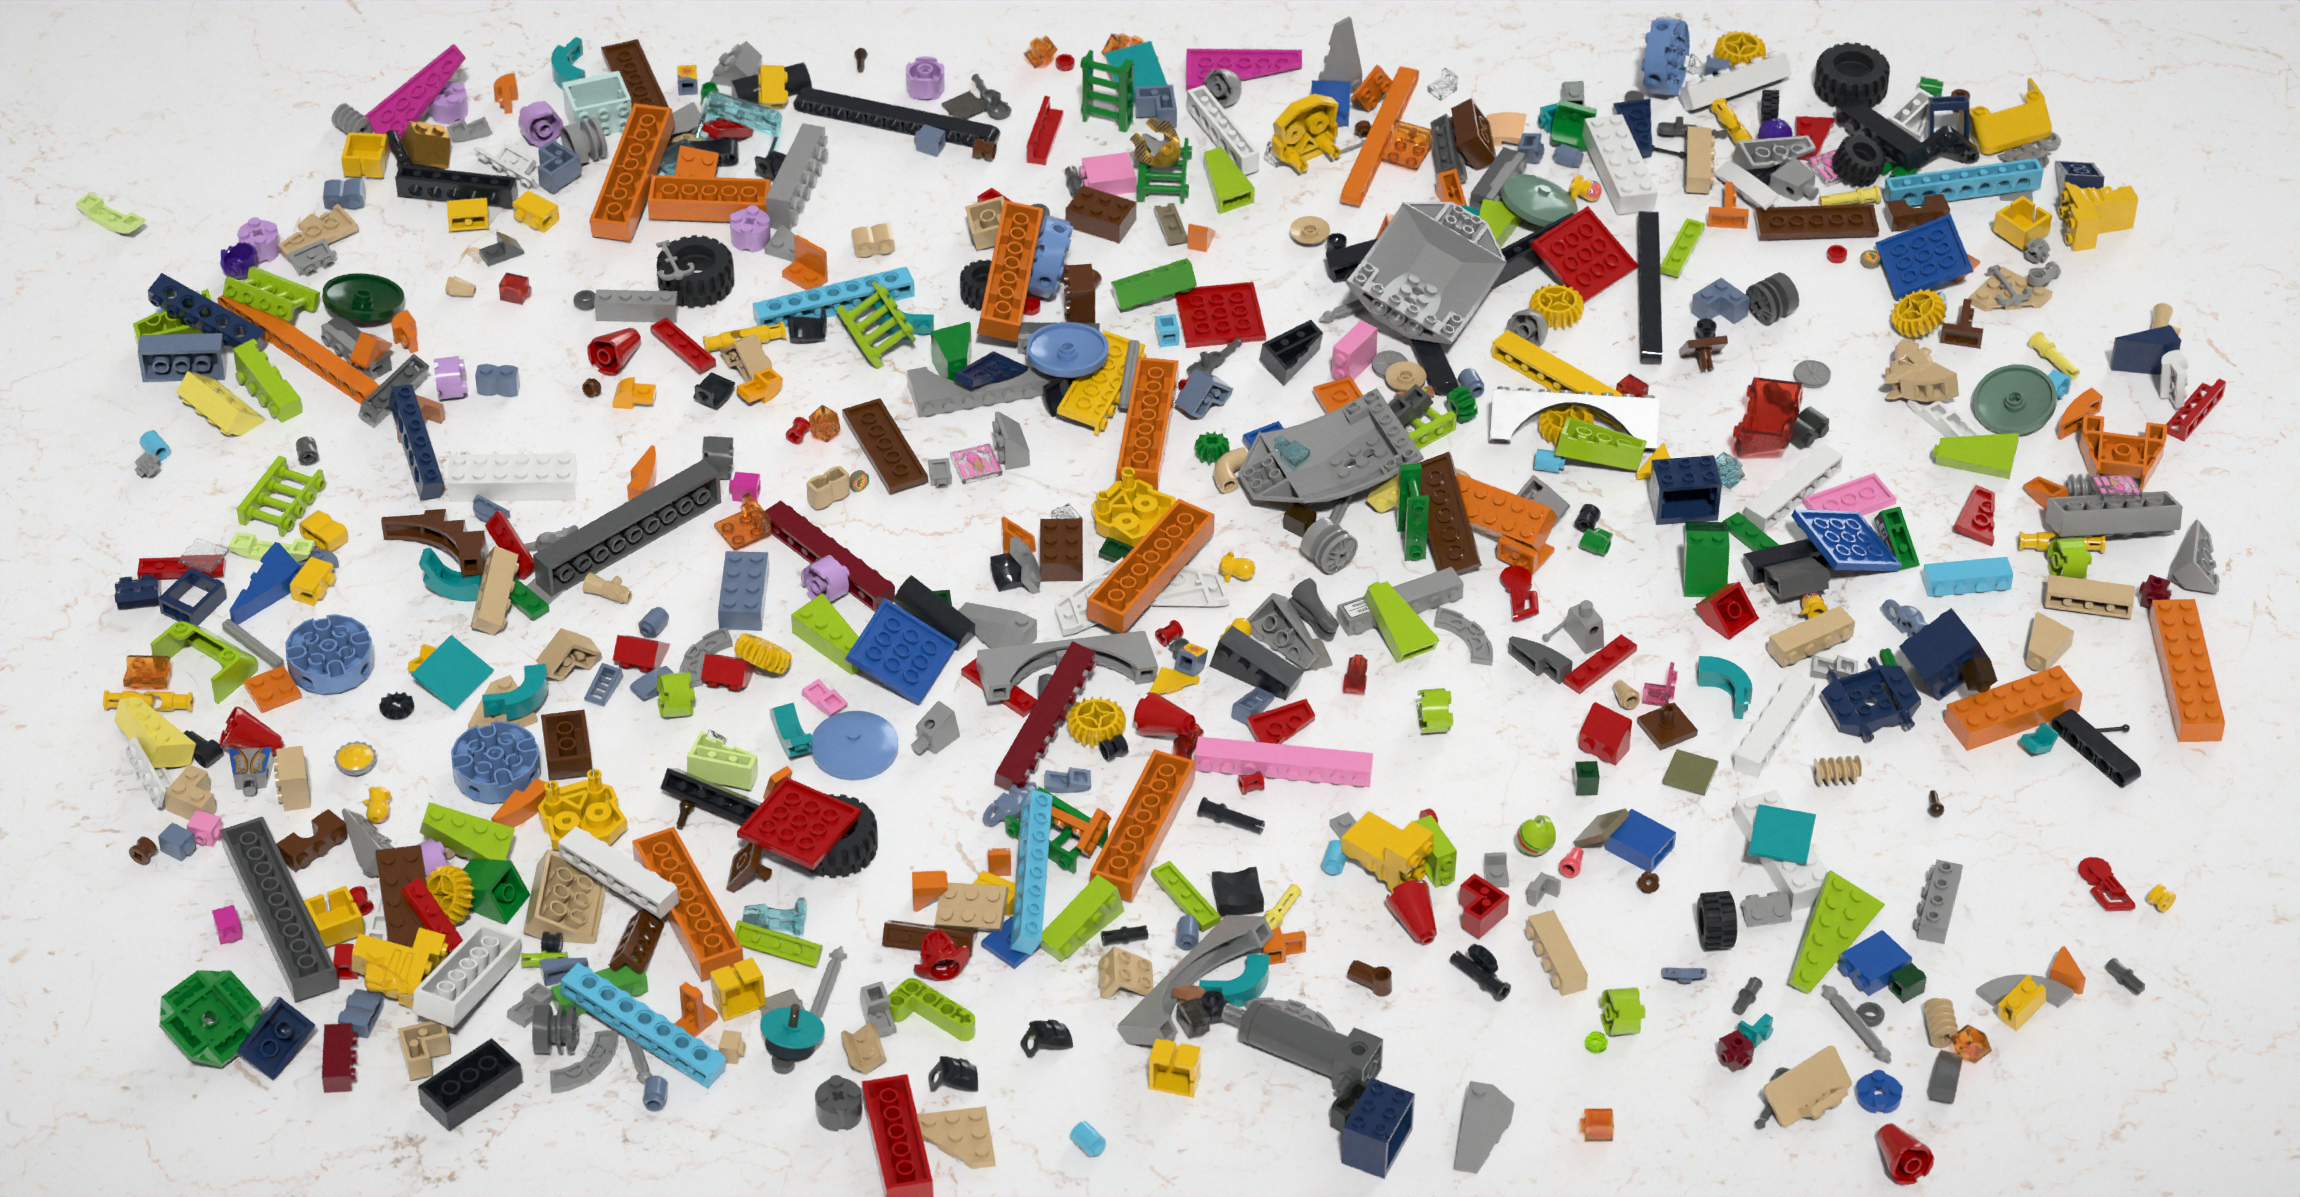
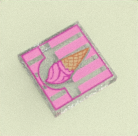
[1806,149,1845,187]
[950,443,1002,485]
[2089,475,2142,501]

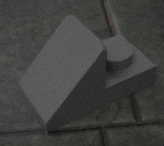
[479,231,525,267]

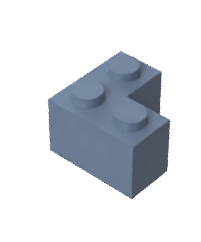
[1134,85,1177,128]
[538,139,582,193]
[1691,277,1750,324]
[1175,368,1233,419]

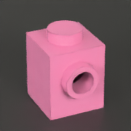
[186,810,224,847]

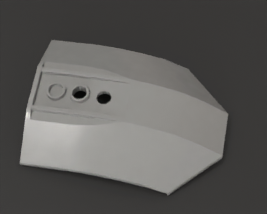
[1346,202,1507,345]
[1238,388,1424,503]

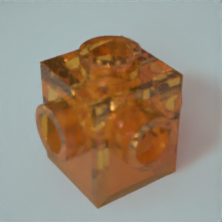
[1023,35,1058,68]
[808,404,841,442]

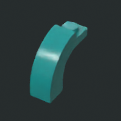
[551,37,586,90]
[874,292,934,340]
[419,547,482,601]
[1697,656,1753,719]
[482,664,548,720]
[769,702,813,757]
[1199,954,1270,1007]

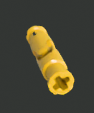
[1710,98,1753,145]
[703,321,786,353]
[2018,531,2106,553]
[103,690,194,712]

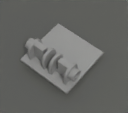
[1997,144,2052,168]

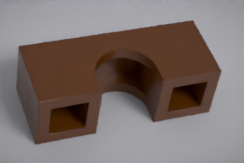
[1884,194,1950,232]
[276,809,348,873]

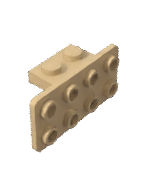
[1763,1045,1852,1127]

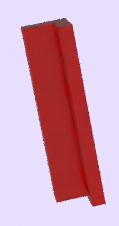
[1027,96,1064,166]
[2166,378,2226,442]

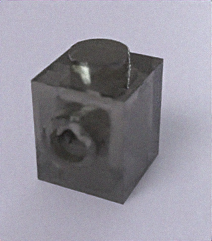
[1176,997,1210,1039]

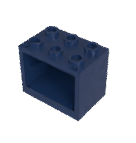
[1648,455,1722,525]
[1899,608,1992,701]
[1341,1078,1415,1179]

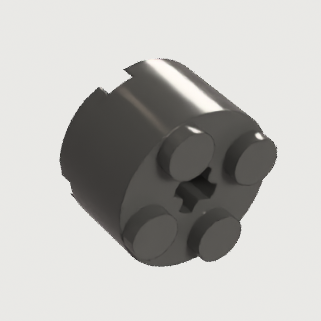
[702,436,733,479]
[815,1075,863,1132]

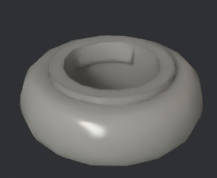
[2037,132,2062,150]

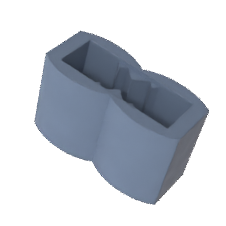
[323,179,366,209]
[475,364,520,397]
[338,989,384,1038]

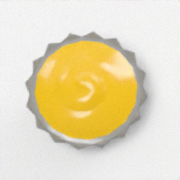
[333,741,377,775]

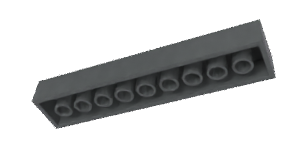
[533,459,721,597]
[220,816,339,1002]

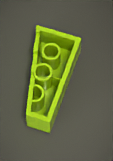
[133,289,211,347]
[233,339,303,423]
[1555,416,1647,471]
[791,593,860,675]
[419,802,515,860]
[1040,874,1125,962]

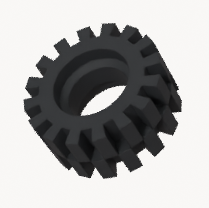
[1761,90,1779,125]

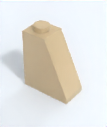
[2026,612,2074,672]

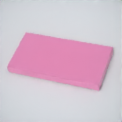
[1802,473,1896,516]

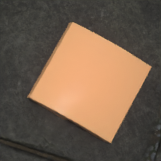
[1486,112,1527,147]

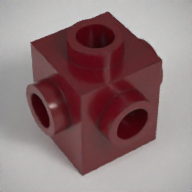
[2139,574,2172,609]
[1717,1030,1754,1072]

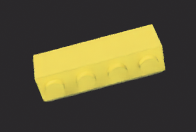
[176,371,265,436]

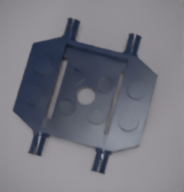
[1821,656,1921,742]

